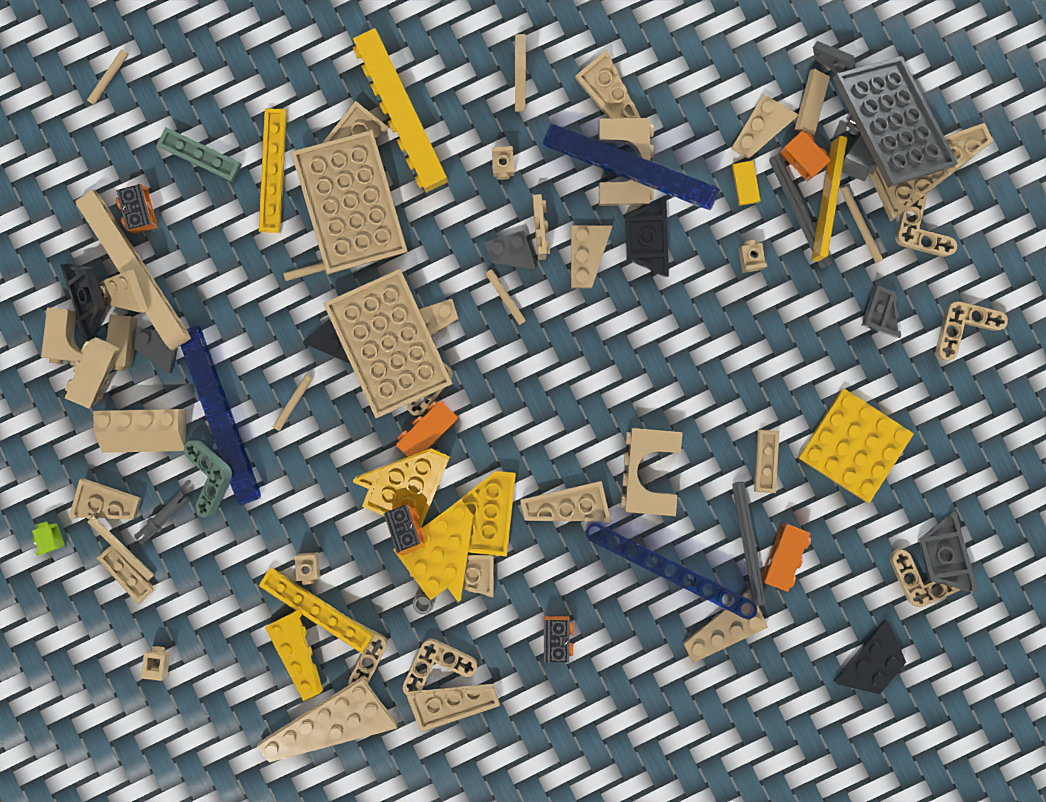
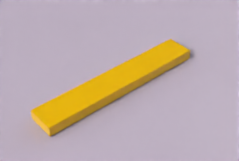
[259,108,287,234]
[811,136,847,262]
[259,568,375,653]

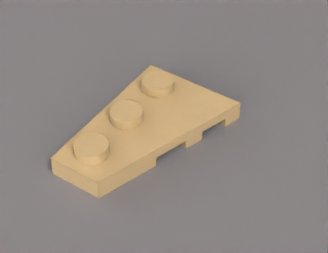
[731,94,798,159]
[533,194,550,260]
[571,226,612,288]
[98,270,148,313]
[69,478,142,519]

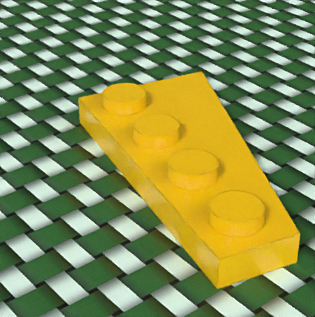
[265,609,323,701]

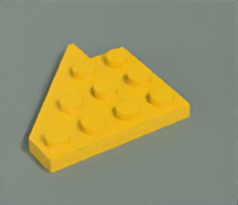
[353,448,450,528]
[454,471,516,557]
[393,499,474,602]

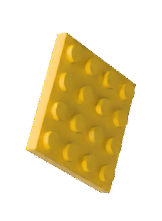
[798,389,914,503]

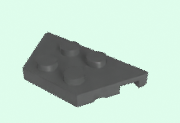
[918,512,978,593]

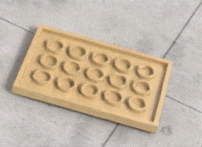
[291,130,408,274]
[323,269,453,418]

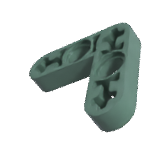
[184,440,232,517]

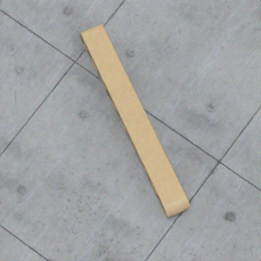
[75,189,191,351]

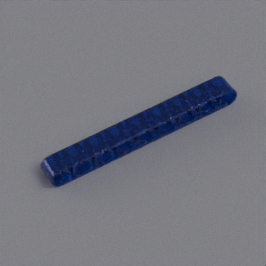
[542,124,720,210]
[181,325,261,506]
[585,523,757,619]

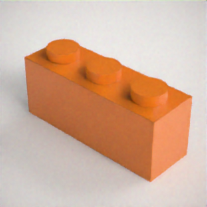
[396,400,459,457]
[761,522,811,592]

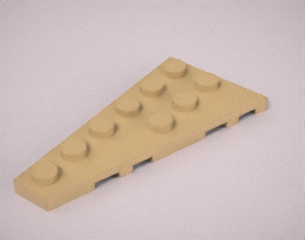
[869,123,993,222]
[257,677,398,762]

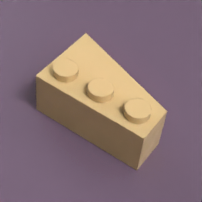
[65,337,120,409]

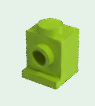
[32,521,65,556]

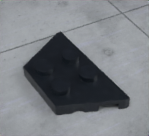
[625,197,669,277]
[60,263,106,340]
[303,319,351,364]
[833,619,906,694]

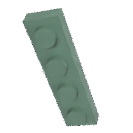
[156,127,242,183]

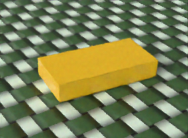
[732,161,761,206]

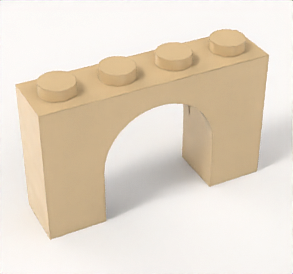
[598,118,654,206]
[41,308,138,371]
[620,428,683,516]

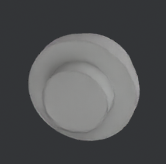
[413,593,434,615]

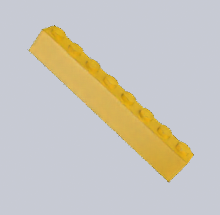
[352,28,448,193]

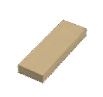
[795,69,830,136]
[754,430,780,493]
[97,546,156,604]

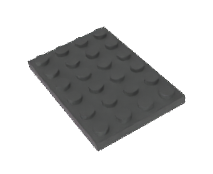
[833,56,958,188]

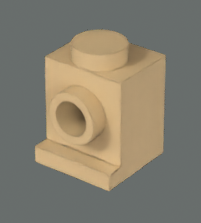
[492,146,514,180]
[738,240,767,273]
[294,552,321,585]
[141,646,170,681]

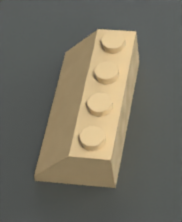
[93,409,186,453]

